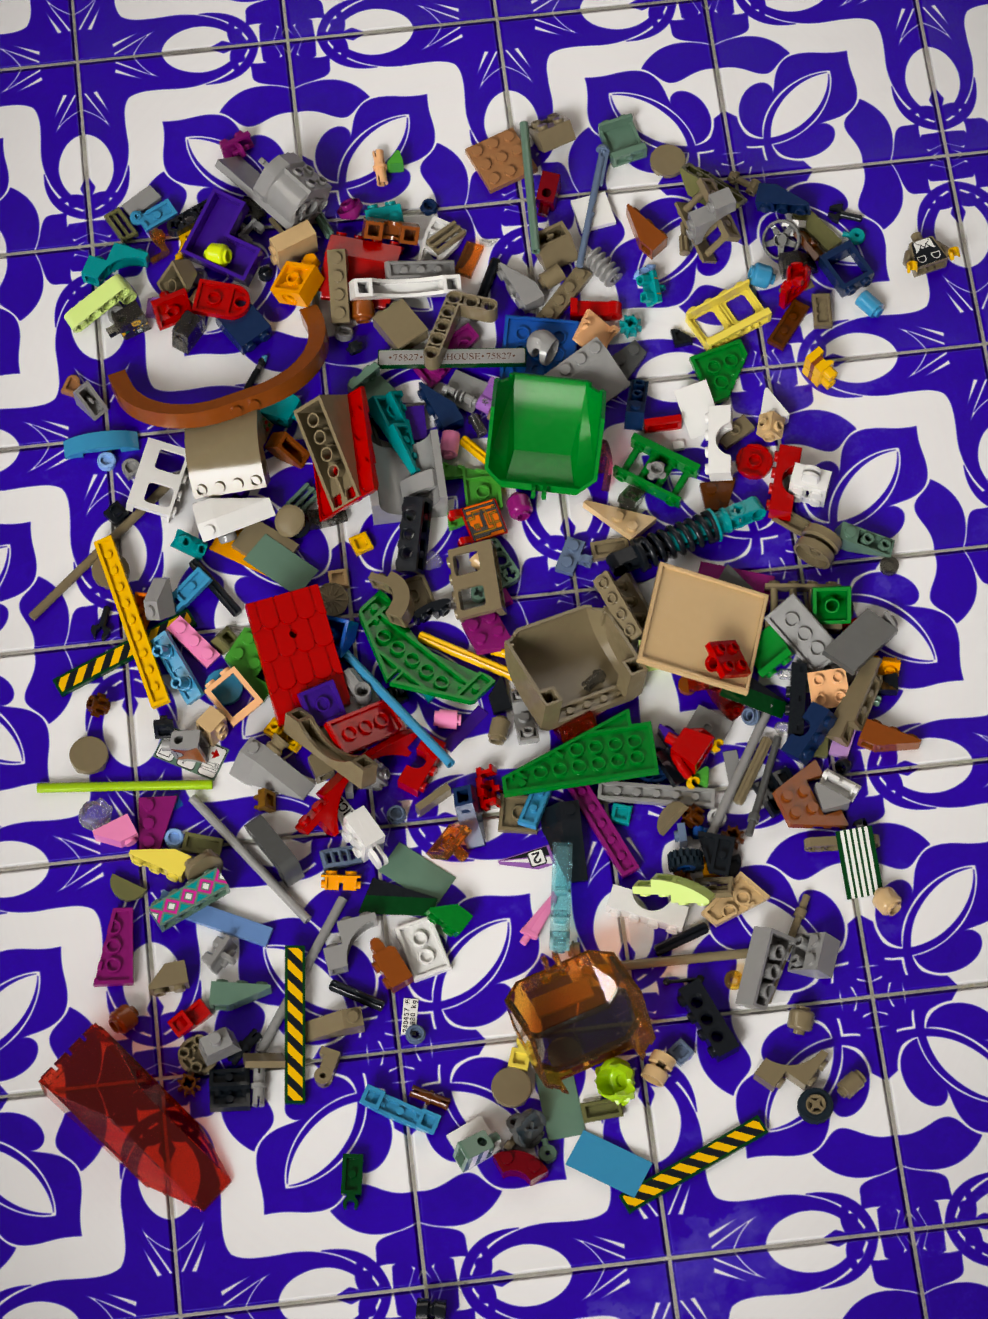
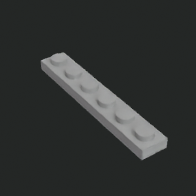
[597,781,715,809]

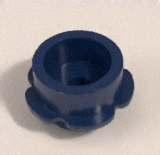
[420,199,438,216]

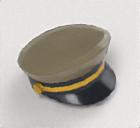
[274,504,310,539]

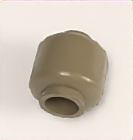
[787,1005,815,1035]

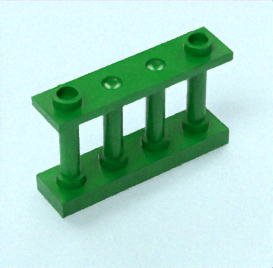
[613,432,701,508]

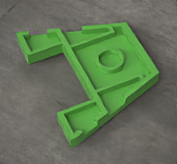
[442,462,503,531]
[224,627,269,703]

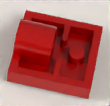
[705,640,751,679]

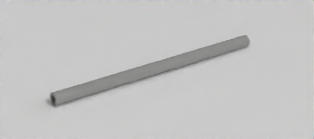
[699,705,773,855]
[189,794,312,924]
[256,896,347,1053]

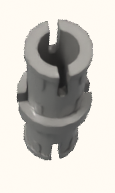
[251,1068,267,1107]

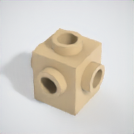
[756,411,785,442]

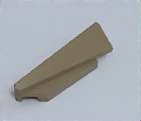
[826,657,883,747]

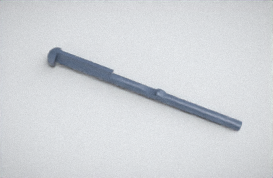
[576,144,610,268]

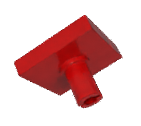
[150,288,194,331]

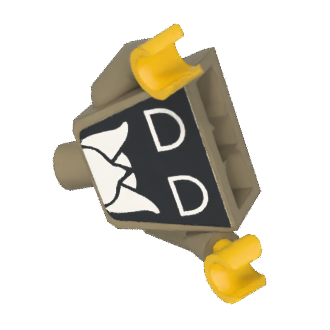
[903,232,960,277]

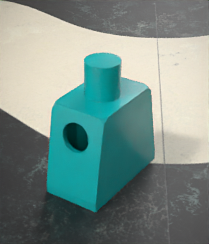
[260,394,301,428]

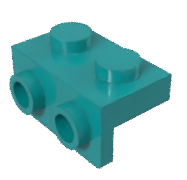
[364,201,404,222]

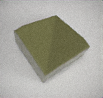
[210,626,238,655]

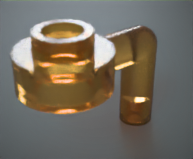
[149,227,170,265]

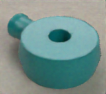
[842,228,865,245]

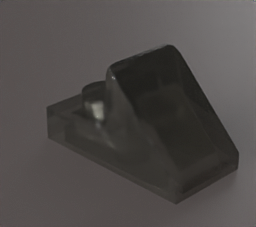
[617,485,646,512]

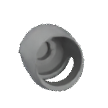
[526,329,559,366]

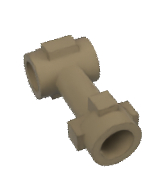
[727,171,761,196]

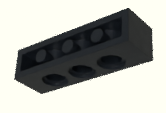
[395,497,433,575]
[676,978,740,1062]

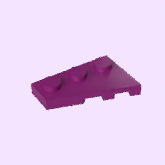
[138,796,178,850]

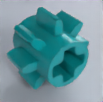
[619,315,642,338]

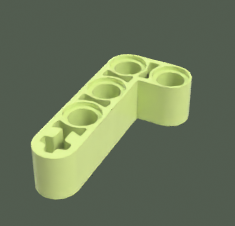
[64,274,137,333]

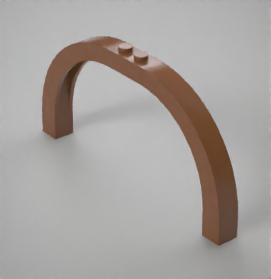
[108,304,329,429]

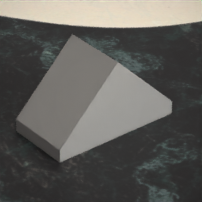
[73,380,108,421]
[813,782,851,815]

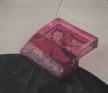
[598,439,613,492]

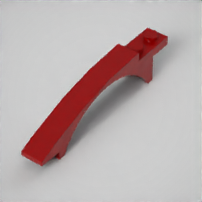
[295,729,417,837]

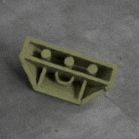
[679,162,748,209]

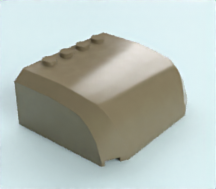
[504,605,648,731]

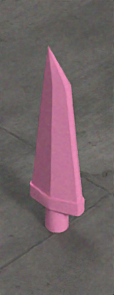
[519,889,557,946]

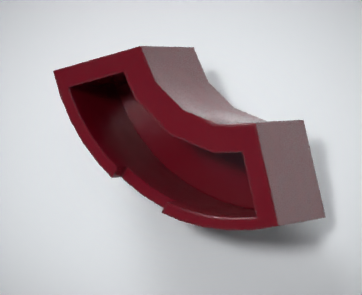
[493,1150,549,1186]

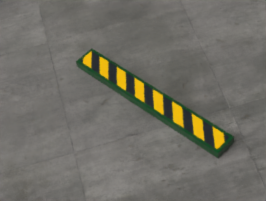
[619,1115,768,1214]

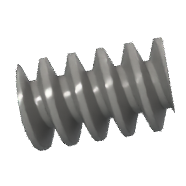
[585,247,623,287]

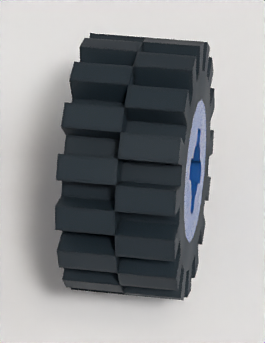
[667,848,704,874]

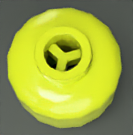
[204,243,232,267]

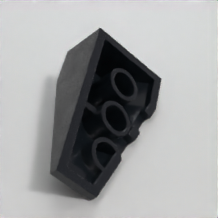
[540,800,588,883]

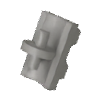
[202,935,238,975]

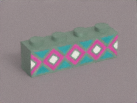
[148,867,230,932]

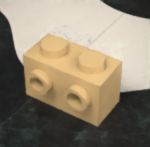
[196,705,229,747]

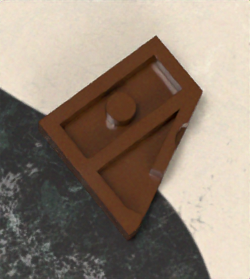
[699,477,736,512]

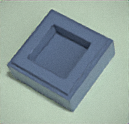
[666,1038,695,1067]

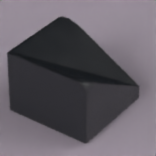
[877,673,898,696]

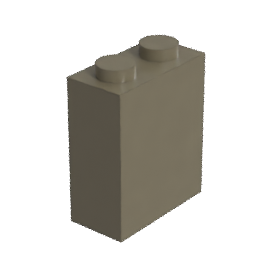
[372,298,429,350]

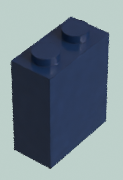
[216,300,272,355]

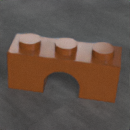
[361,216,420,245]

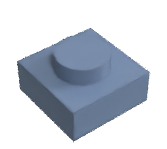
[674,822,688,848]

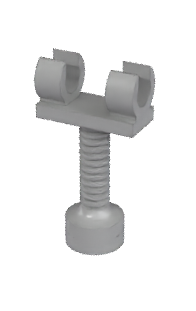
[238,218,265,244]

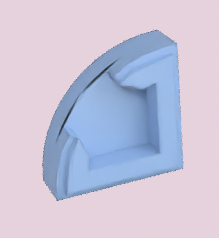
[633,264,656,280]

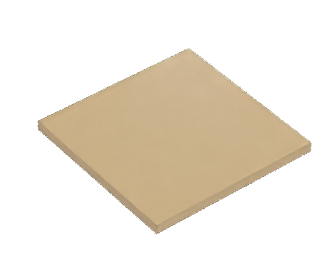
[636,561,769,696]

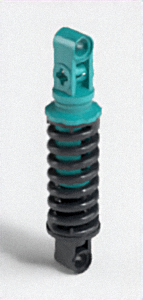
[606,496,766,577]

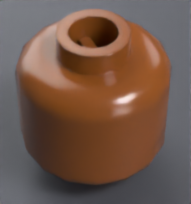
[350,300,375,324]
[108,1004,139,1034]

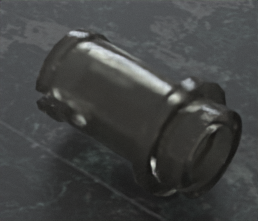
[468,413,488,438]
[581,669,606,692]

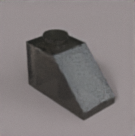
[778,250,818,280]

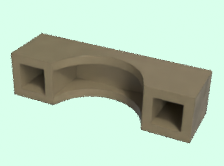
[327,249,353,326]

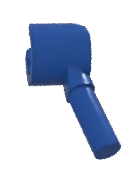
[691,825,719,839]

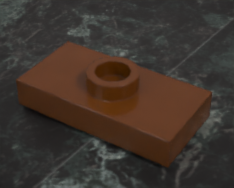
[793,230,824,261]

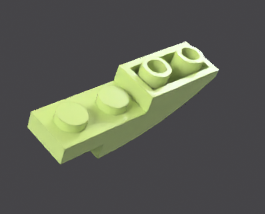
[632,873,715,906]

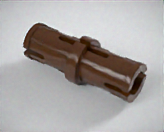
[409,1084,451,1111]

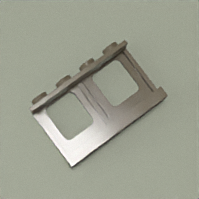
[446,539,507,623]

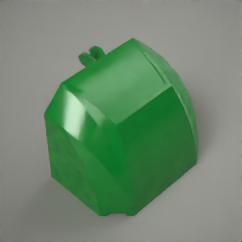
[484,372,606,500]

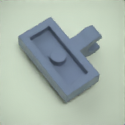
[555,536,593,577]

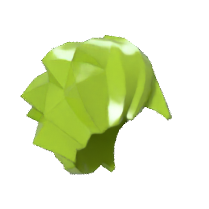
[594,1057,636,1106]

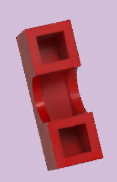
[397,734,448,797]

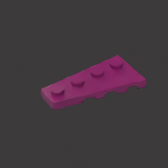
[413,323,479,389]

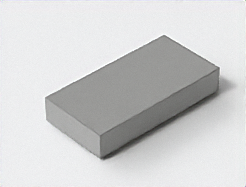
[122,185,162,216]

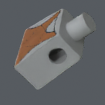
[161,730,210,763]

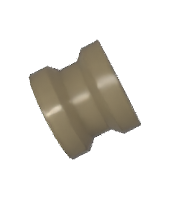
[265,733,290,757]

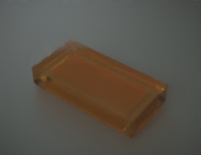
[455,241,484,279]

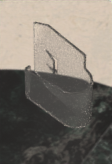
[425,551,443,570]

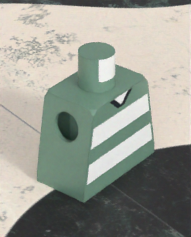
[453,1130,501,1173]

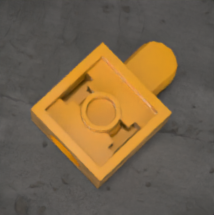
[270,253,324,307]

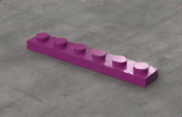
[567,785,640,879]

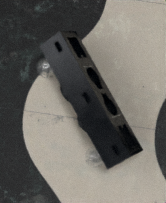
[774,662,807,739]

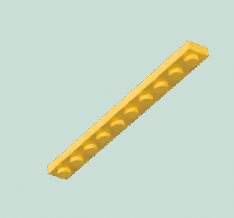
[94,535,171,709]

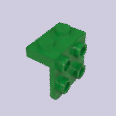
[754,626,795,678]

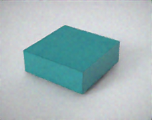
[610,802,633,826]

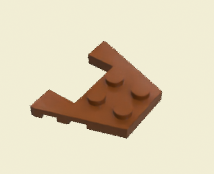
[772,760,849,829]

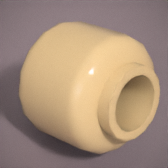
[872,887,902,916]

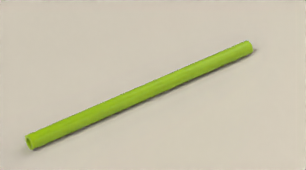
[37,780,213,793]

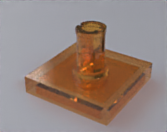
[426,824,472,862]

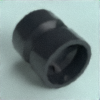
[415,1298,447,1319]

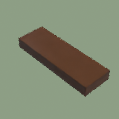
[767,299,810,351]

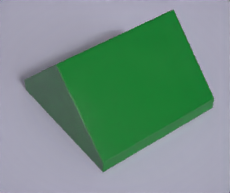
[810,586,851,624]

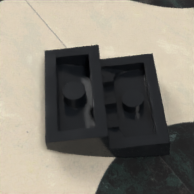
[752,766,793,818]
[209,1068,251,1112]

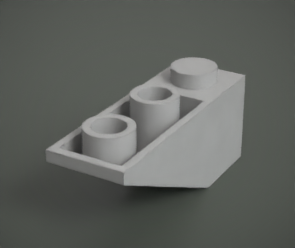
[497,262,545,314]

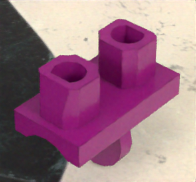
[219,130,254,158]

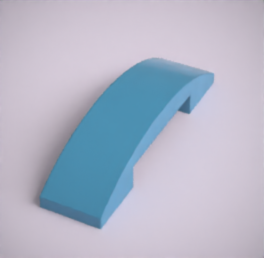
[63,430,139,459]
[359,1084,442,1135]

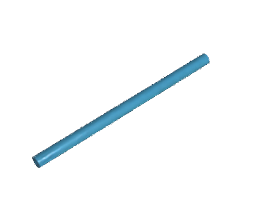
[343,650,455,768]

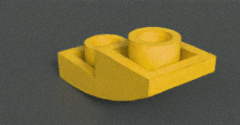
[263,717,302,754]

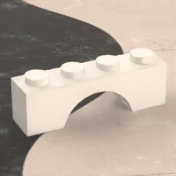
[705,405,733,481]
[606,884,689,935]

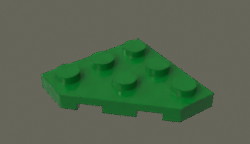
[689,339,748,405]

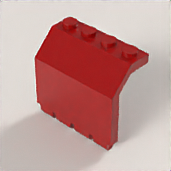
[319,232,405,310]

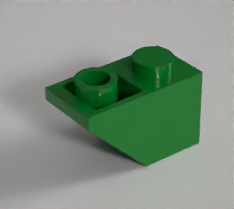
[424,904,473,937]

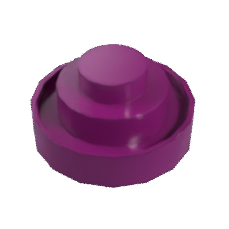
[337,198,363,220]

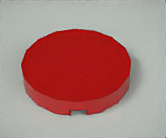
[736,444,773,480]

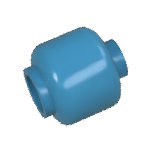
[747,262,776,289]

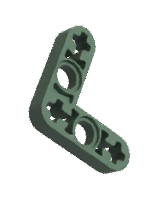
[471,537,520,603]

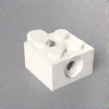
[788,462,832,507]
[341,805,389,869]

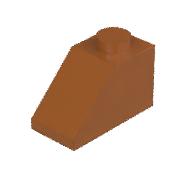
[264,431,310,469]

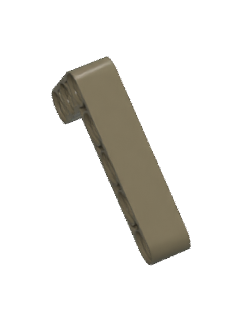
[423,291,498,370]

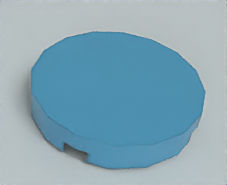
[205,669,243,706]

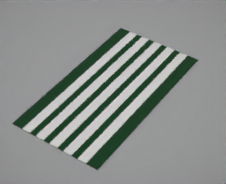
[835,825,883,900]

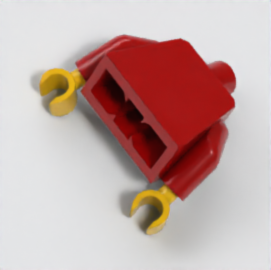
[664,728,724,789]

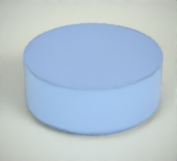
[97,452,116,471]
[164,828,184,849]

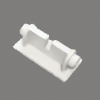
[819,768,862,803]

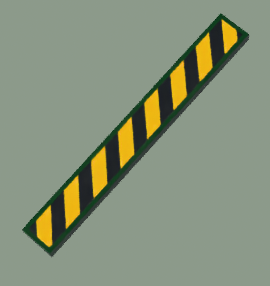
[53,609,197,697]
[284,945,305,1105]

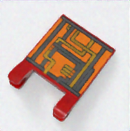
[447,498,508,547]

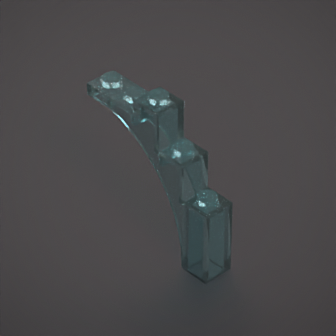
[549,842,573,954]

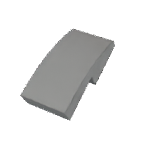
[400,469,437,499]

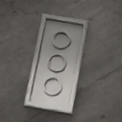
[764,592,834,672]

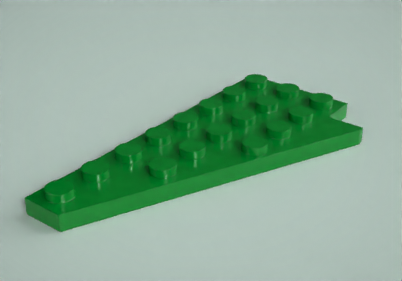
[502,709,659,798]

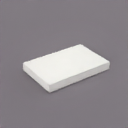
[394,916,452,983]

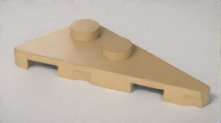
[583,500,657,541]

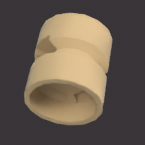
[641,1049,676,1087]

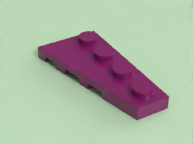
[93,907,134,987]

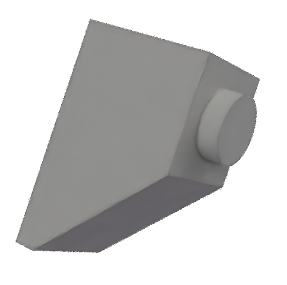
[143,577,176,621]

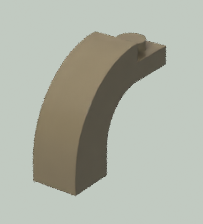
[368,571,415,628]

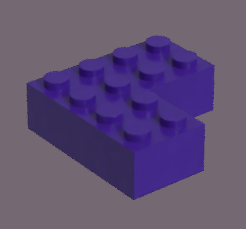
[180,188,265,287]

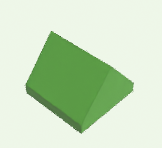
[387,150,404,173]
[692,766,709,788]

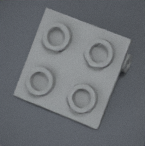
[442,369,488,414]

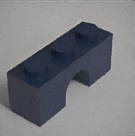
[781,701,838,766]

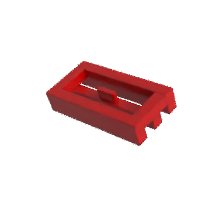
[643,414,682,434]

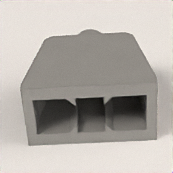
[199,1027,242,1066]

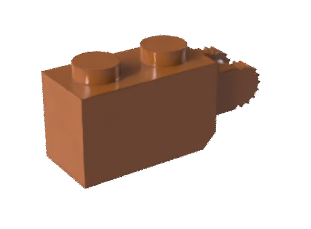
[370,938,414,994]

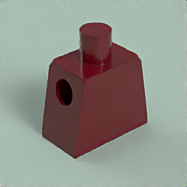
[536,171,561,218]

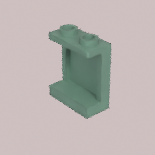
[598,113,647,168]

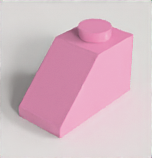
[92,814,139,848]

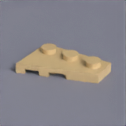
[701,871,770,927]

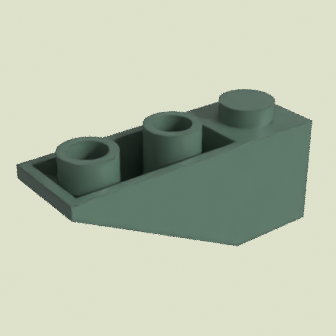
[834,521,895,558]
[209,979,272,1011]

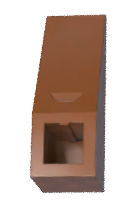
[626,204,668,259]
[857,718,921,752]

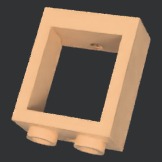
[204,666,264,728]

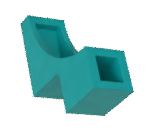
[81,242,150,287]

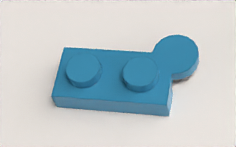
[130,198,178,233]

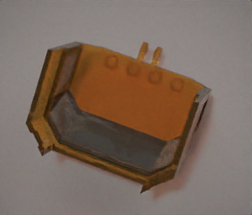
[504,950,656,1094]

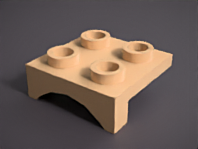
[572,309,620,348]
[807,668,848,709]

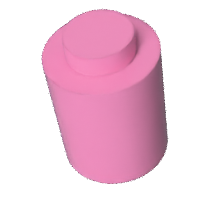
[440,430,460,460]

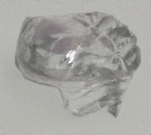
[78,798,113,831]

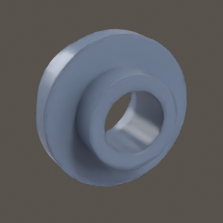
[741,707,760,726]
[405,1024,426,1045]

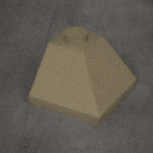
[157,259,198,293]

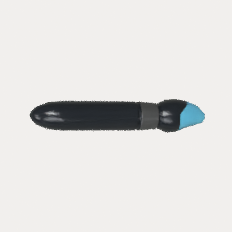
[244,355,268,389]

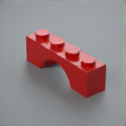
[765,444,802,521]

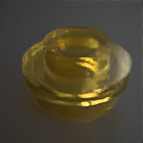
[724,970,742,990]

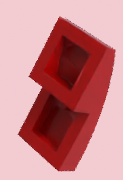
[167,998,213,1038]

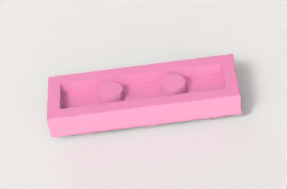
[166,616,221,669]

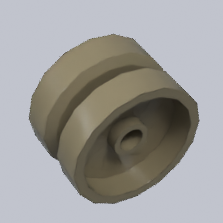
[793,523,843,569]

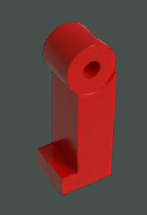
[570,298,622,321]

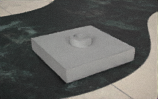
[686,705,733,755]

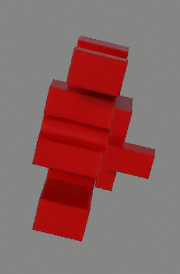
[475,764,504,811]

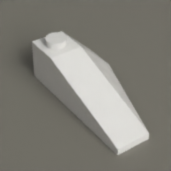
[192,497,276,542]

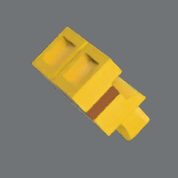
[802,346,838,390]

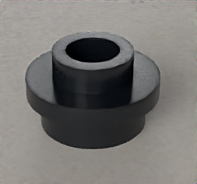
[346,340,364,356]

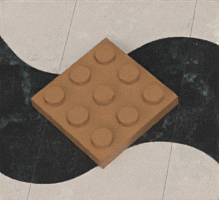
[465,127,538,194]

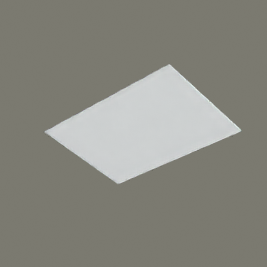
[674,380,715,440]

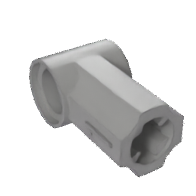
[343,667,372,706]

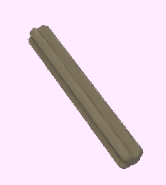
[733,736,773,806]

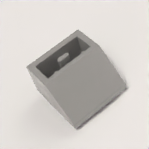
[787,932,841,979]

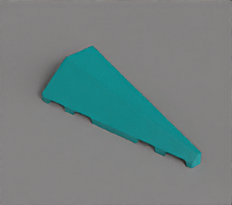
[367,391,421,475]

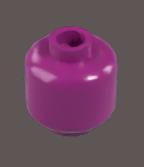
[506,492,533,521]

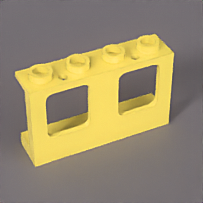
[685,279,772,351]

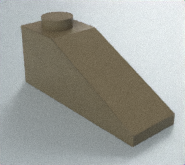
[305,1006,365,1043]

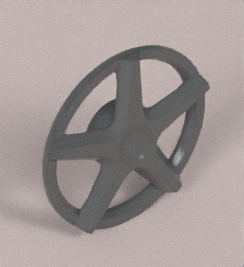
[762,219,801,261]

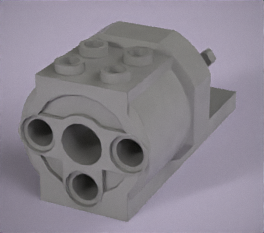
[215,152,332,230]

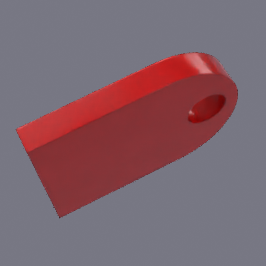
[192,278,251,320]

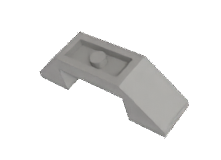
[510,690,540,745]

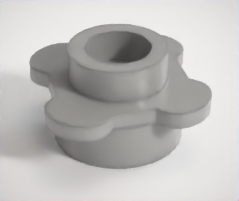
[646,461,666,480]

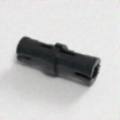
[226,1028,263,1066]

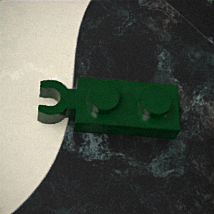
[341,1154,364,1210]

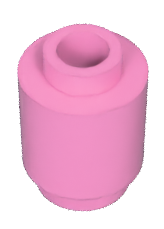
[434,709,462,729]

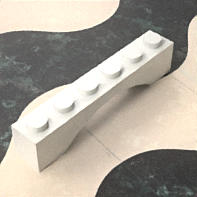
[348,274,462,301]

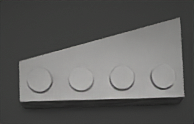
[735,926,797,1011]

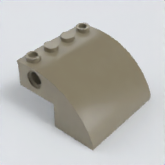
[185,409,271,499]

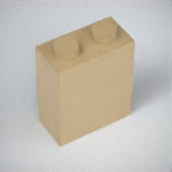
[268,219,318,270]

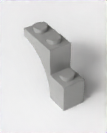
[686,187,736,246]
[323,912,378,977]

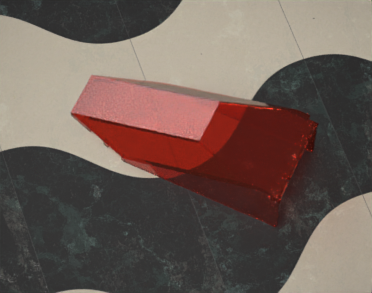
[38,1023,232,1212]

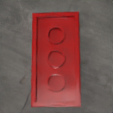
[323,699,407,754]

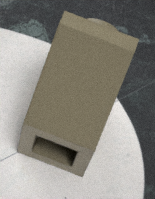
[148,960,190,997]

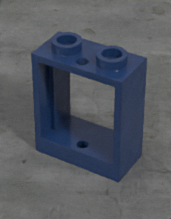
[818,240,874,298]

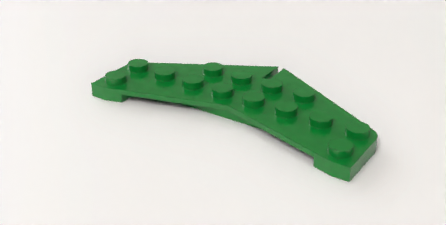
[358,590,496,705]

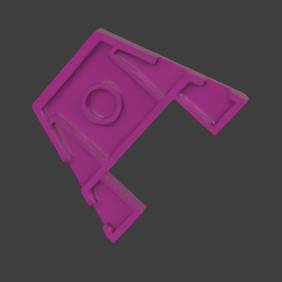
[461,587,514,655]

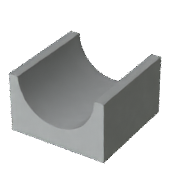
[369,429,448,525]

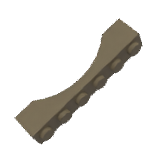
[284,707,378,789]

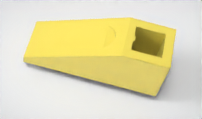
[129,849,192,883]

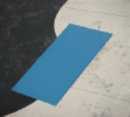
[565,1130,652,1198]

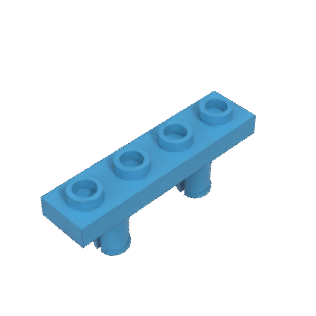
[150,630,205,705]

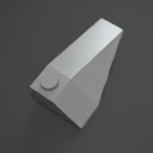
[229,736,315,801]

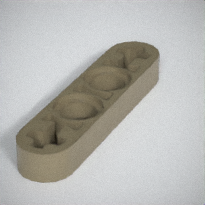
[803,834,881,852]

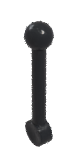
[663,975,704,986]

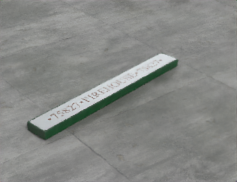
[378,347,526,369]

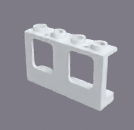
[125,437,188,523]

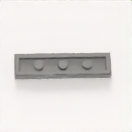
[384,260,456,279]

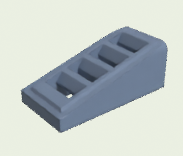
[319,845,362,873]

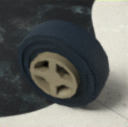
[797,1088,834,1125]

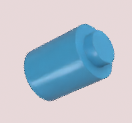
[855,290,884,318]

